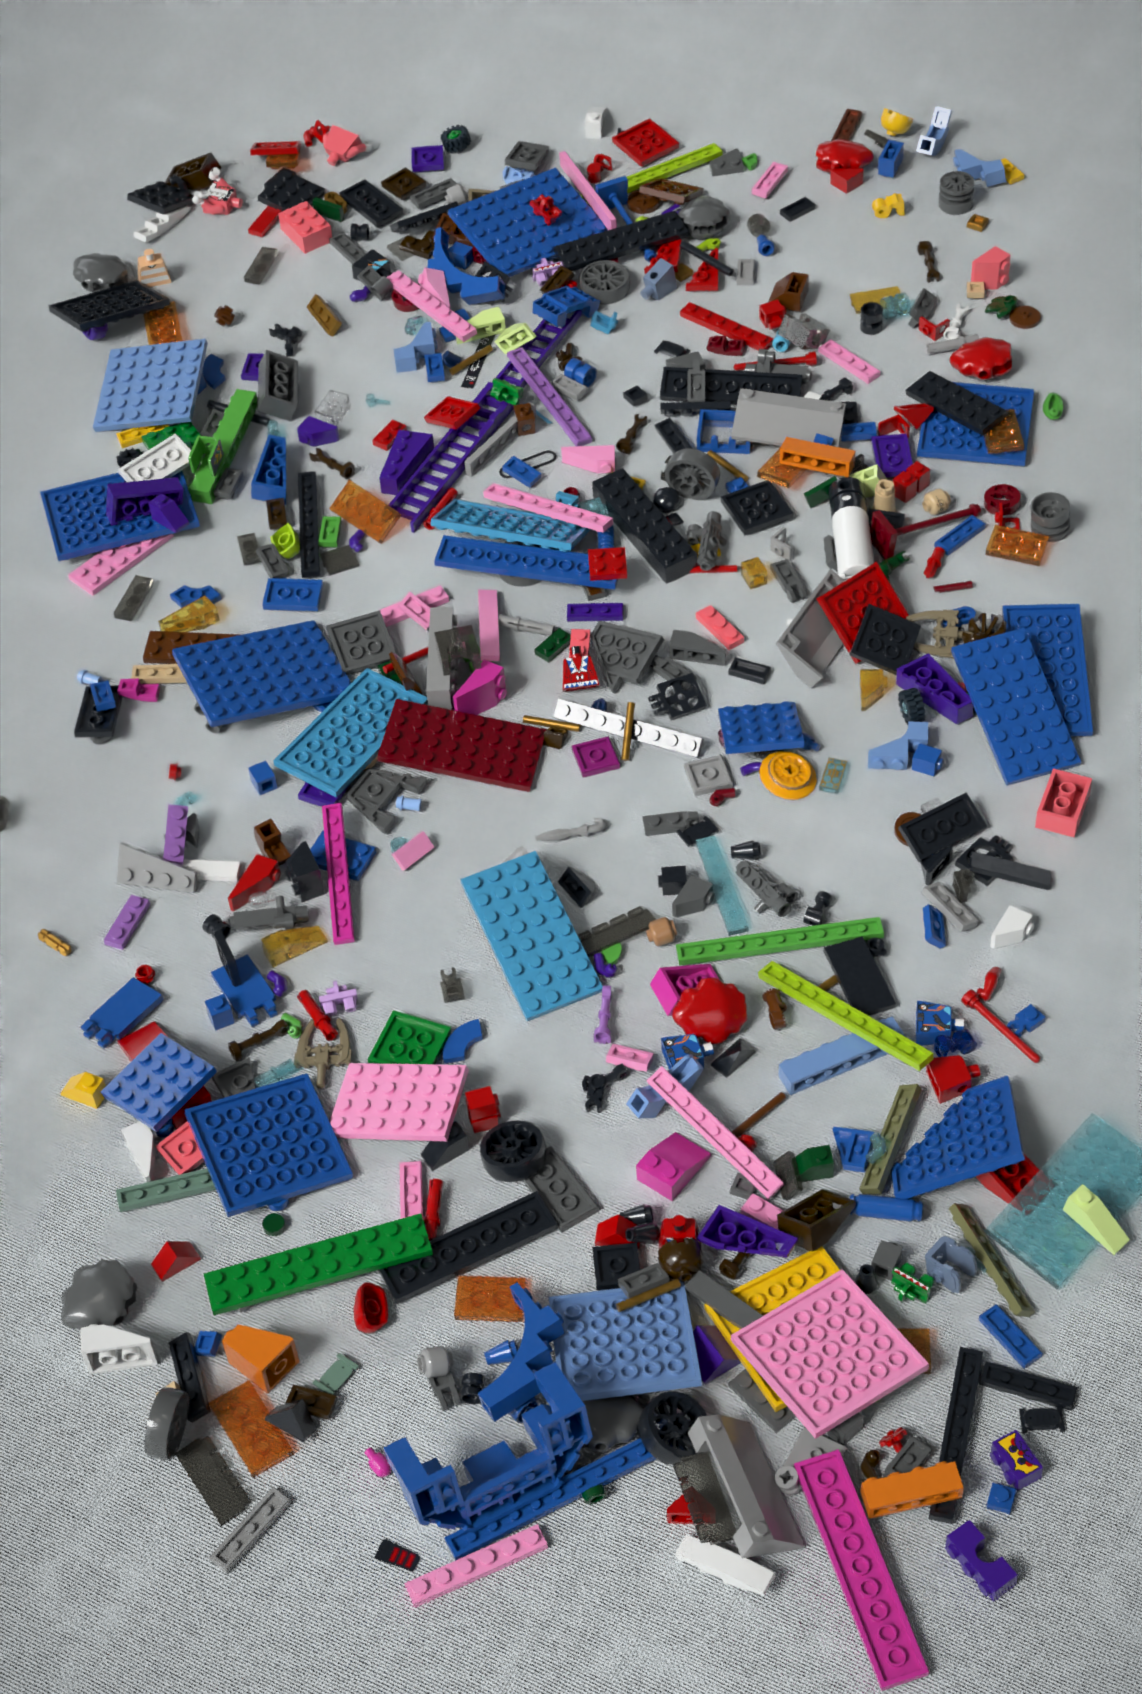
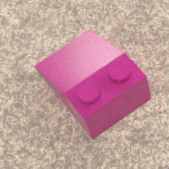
[453,659,507,715]
[650,964,720,1016]
[636,1132,711,1201]

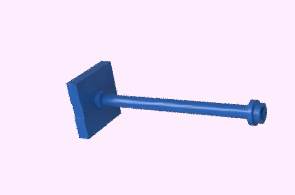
[595,176,656,262]

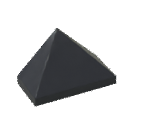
[920,846,953,885]
[558,866,595,908]
[711,1038,756,1078]

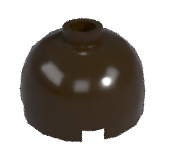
[658,1238,704,1282]

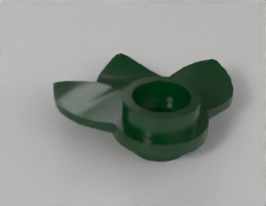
[985,295,1018,319]

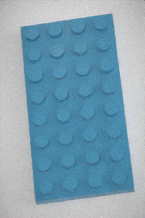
[431,499,591,552]
[273,668,428,798]
[460,851,603,1022]

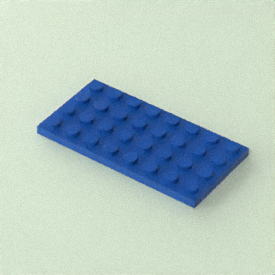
[1002,604,1093,736]
[951,628,1081,786]

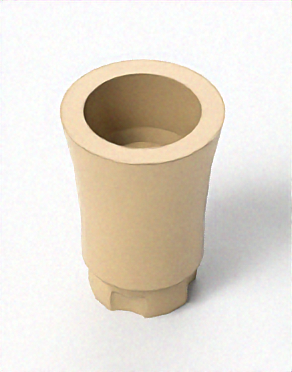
[872,479,897,512]

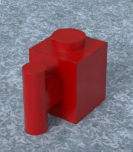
[759,299,790,330]

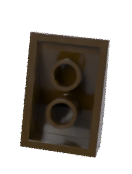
[165,152,222,190]
[777,1189,856,1252]

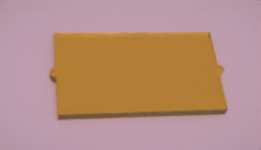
[849,286,905,314]

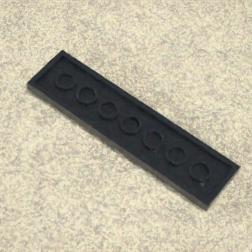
[554,211,689,271]
[660,367,802,405]
[378,1191,558,1304]

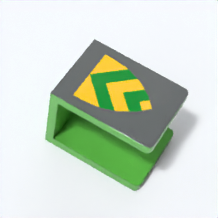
[188,435,224,476]

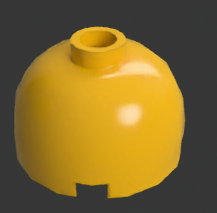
[881,108,914,137]

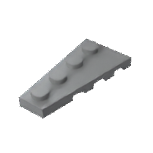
[117,842,197,892]

